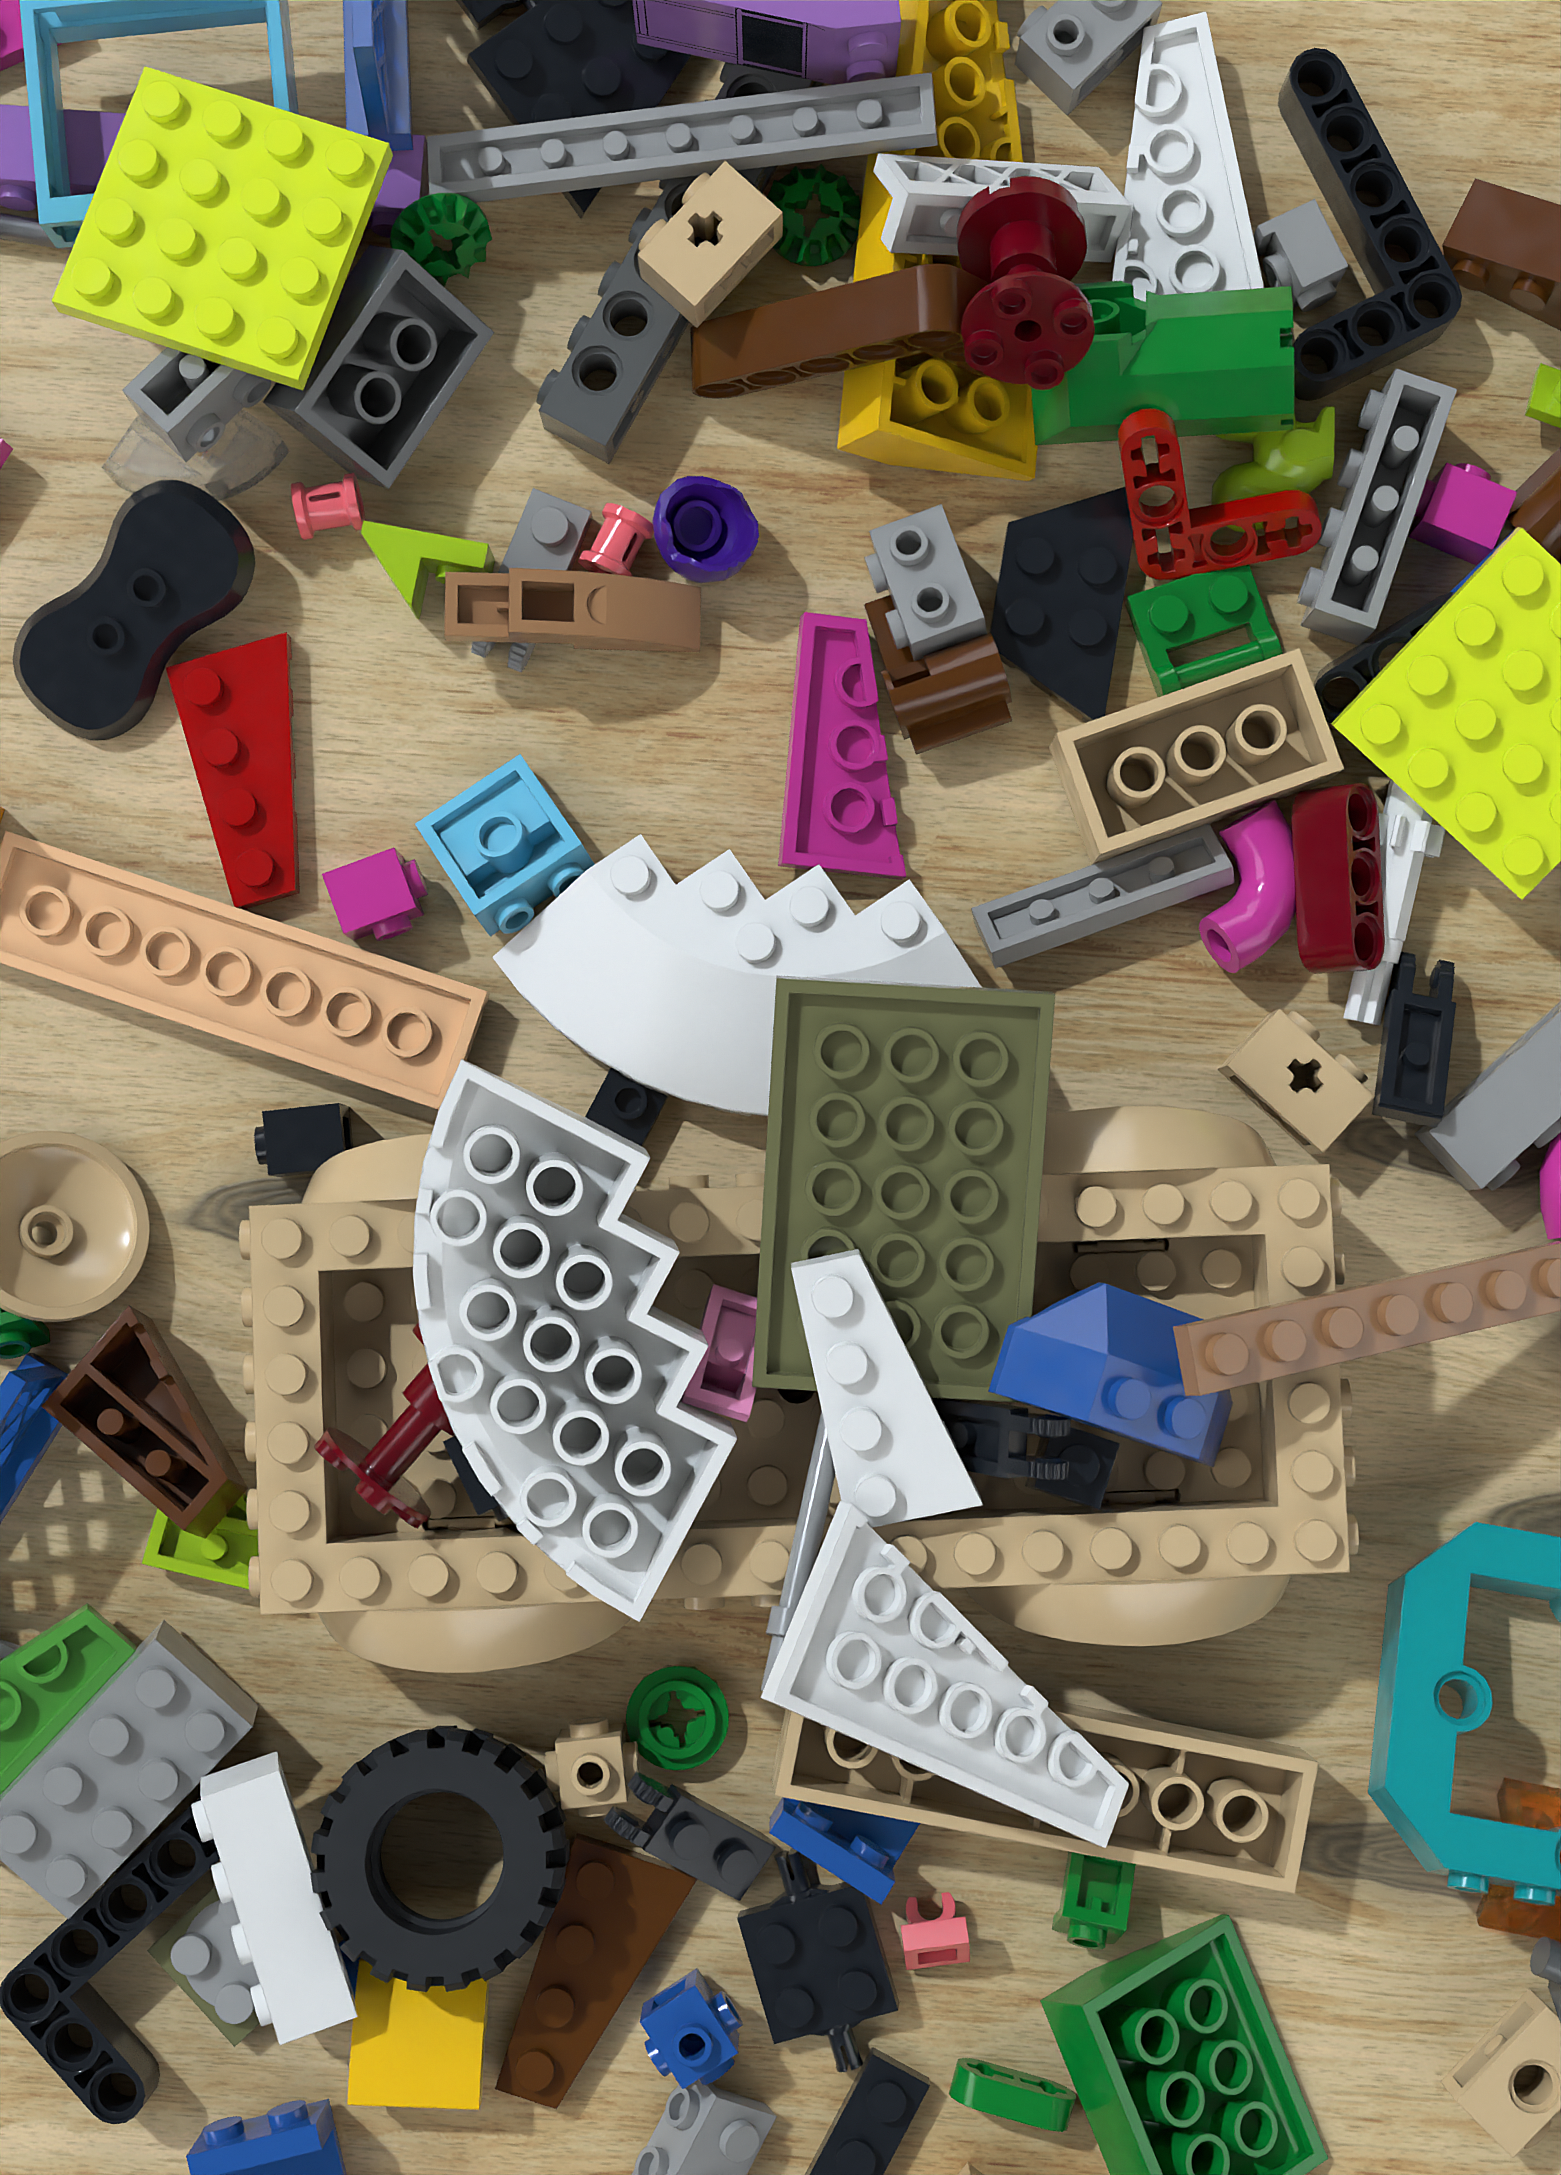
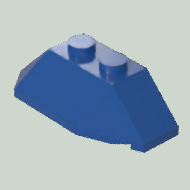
[988,1282,1233,1467]

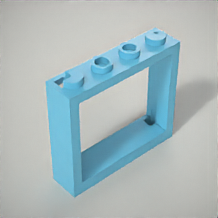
[19,0,299,248]

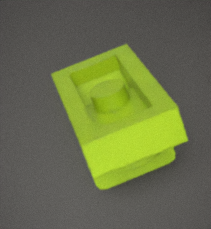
[361,520,495,619]

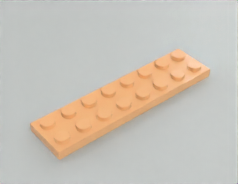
[0,831,490,1110]

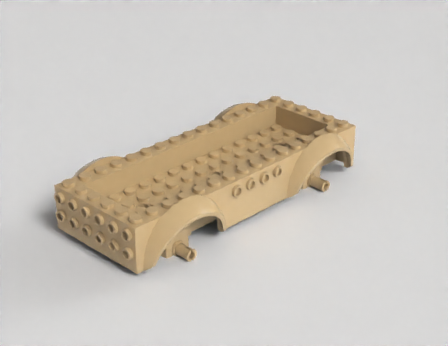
[239,1106,1359,1673]

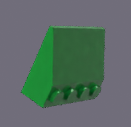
[1040,1914,1328,2175]

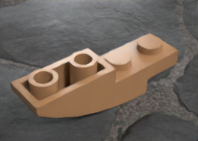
[444,568,701,652]

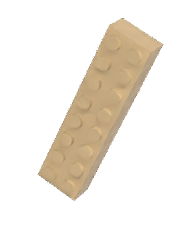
[771,1699,1319,1894]

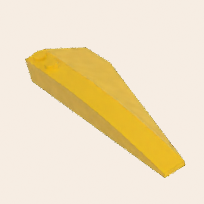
[837,0,1038,481]

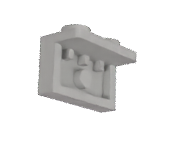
[632,2079,777,2175]

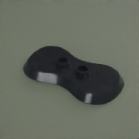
[12,480,255,740]

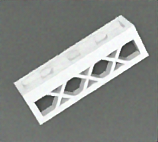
[873,153,1131,262]

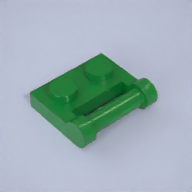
[1124,564,1283,697]

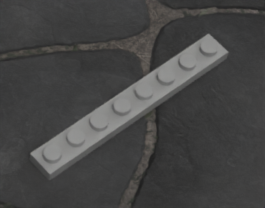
[427,72,938,203]

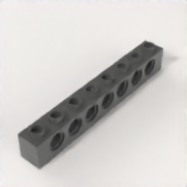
[536,62,825,464]

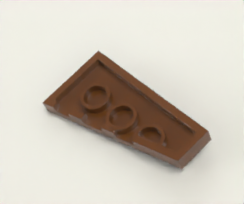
[495,1833,697,2109]

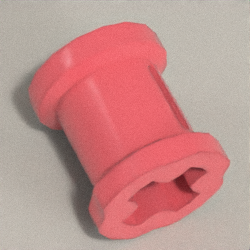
[291,473,366,540]
[578,503,654,576]

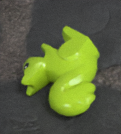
[1211,406,1335,532]

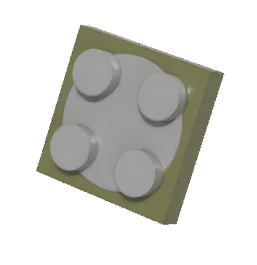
[147,1886,260,2047]

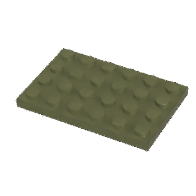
[752,975,1055,1403]

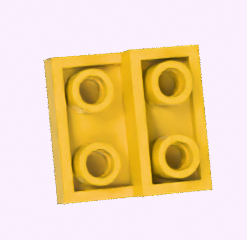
[347,1958,489,2110]

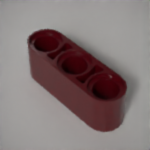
[1291,783,1385,974]

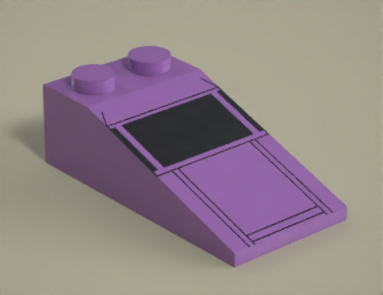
[632,0,901,85]

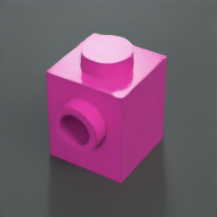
[1408,463,1517,566]
[322,847,428,941]

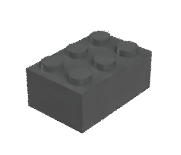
[263,245,494,489]

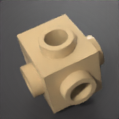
[545,1717,640,1817]

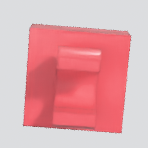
[900,1892,970,1970]

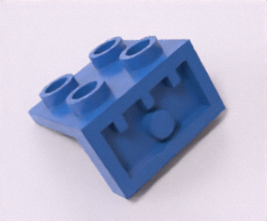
[769,1797,920,1905]

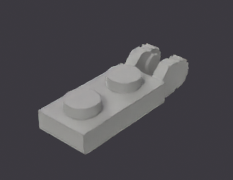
[471,488,593,672]

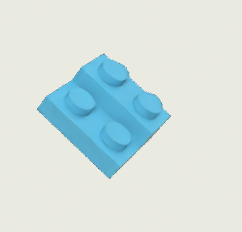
[415,754,595,936]

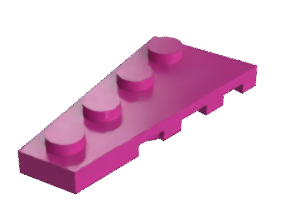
[778,612,906,880]

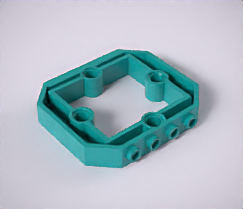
[1368,1522,1561,1906]

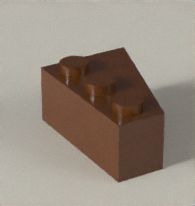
[1442,178,1561,331]

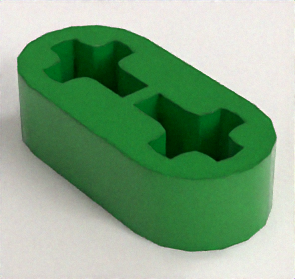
[949,2058,1076,2132]

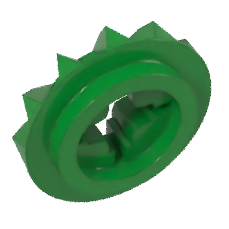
[766,164,861,266]
[390,193,492,287]
[626,1665,729,1770]

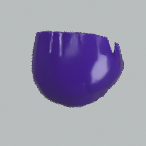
[652,476,759,583]

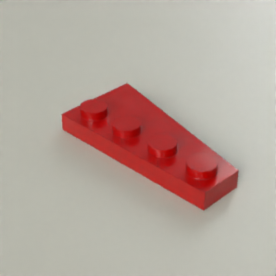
[165,632,300,910]

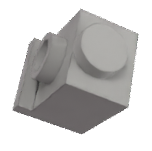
[1253,199,1348,312]

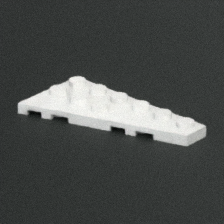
[1112,12,1264,302]
[761,1501,1129,1848]

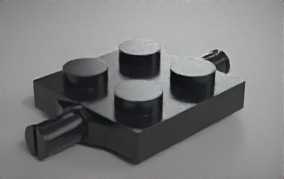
[737,1848,900,2072]

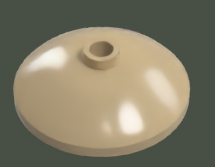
[0,1130,150,1322]

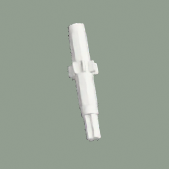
[1344,779,1446,1026]

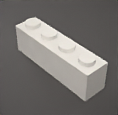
[191,1751,357,2045]

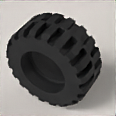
[310,1725,570,1992]

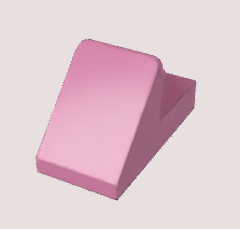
[681,1284,757,1422]

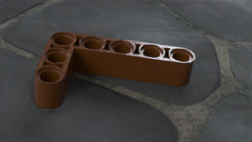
[690,264,991,399]

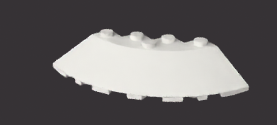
[493,834,982,1116]
[413,1059,737,1622]

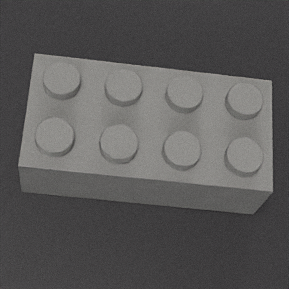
[0,1620,258,1920]

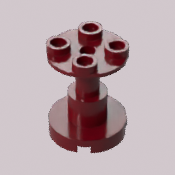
[956,176,1095,390]
[314,1322,455,1529]

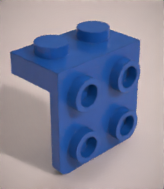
[186,2099,347,2175]

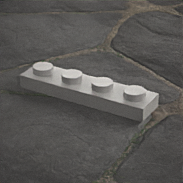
[971,823,1235,969]

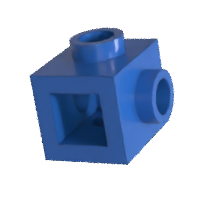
[640,1968,743,2089]

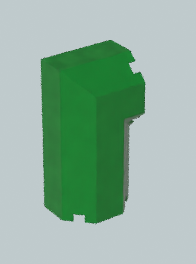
[1031,281,1294,445]

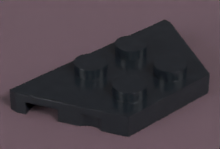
[989,487,1140,722]

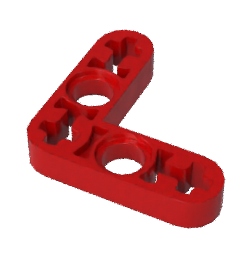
[1118,409,1322,580]

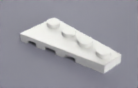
[791,1249,983,1528]

